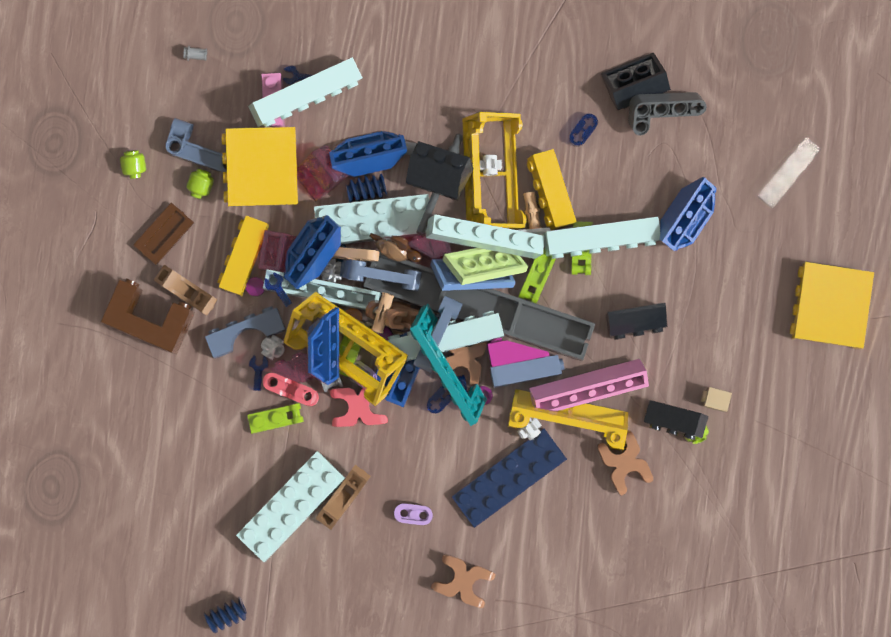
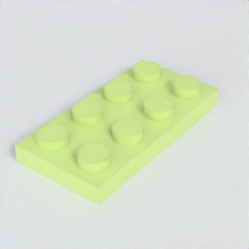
[443,248,528,285]

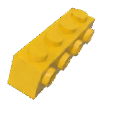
[527,149,577,231]
[217,216,269,297]

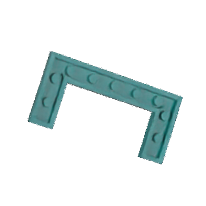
[410,304,487,426]

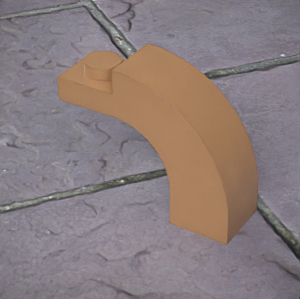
[154,265,217,316]
[316,465,371,530]

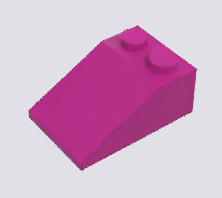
[487,338,549,367]

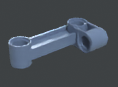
[166,118,226,173]
[340,259,422,291]
[413,296,463,373]

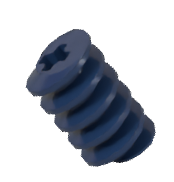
[346,174,387,203]
[204,596,247,634]

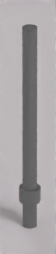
[416,134,463,235]

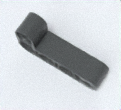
[628,92,707,136]

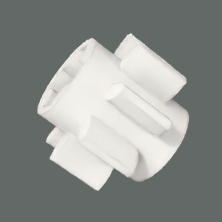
[480,155,502,176]
[321,259,341,283]
[261,335,285,360]
[517,418,542,441]

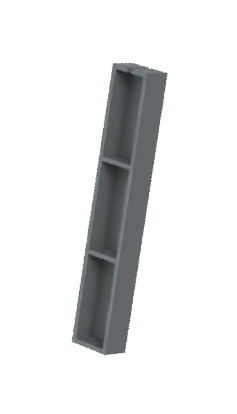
[363,250,595,361]

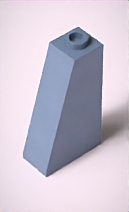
[490,355,565,388]

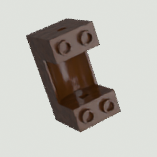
[101,278,195,355]

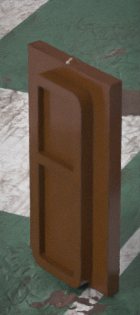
[134,202,194,265]

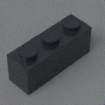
[644,400,709,440]

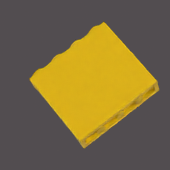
[222,127,298,207]
[790,262,874,349]

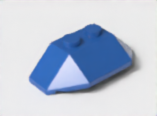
[329,131,408,177]
[660,177,717,251]
[284,215,341,289]
[308,307,339,385]
[376,331,420,408]

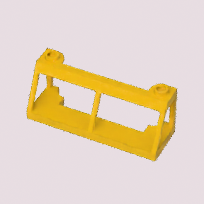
[462,112,526,230]
[283,292,408,406]
[507,389,628,450]

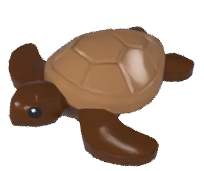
[369,233,422,263]

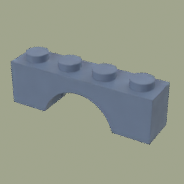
[205,306,286,359]

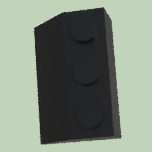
[601,52,671,110]
[406,141,474,201]
[605,303,668,340]

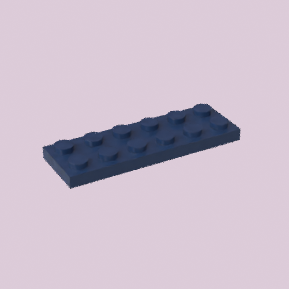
[452,428,567,528]

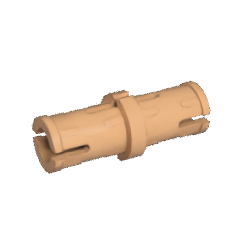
[523,192,541,229]
[371,292,394,333]

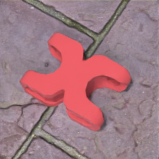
[263,373,319,407]
[330,388,388,427]

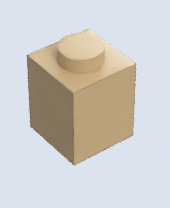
[701,387,732,412]

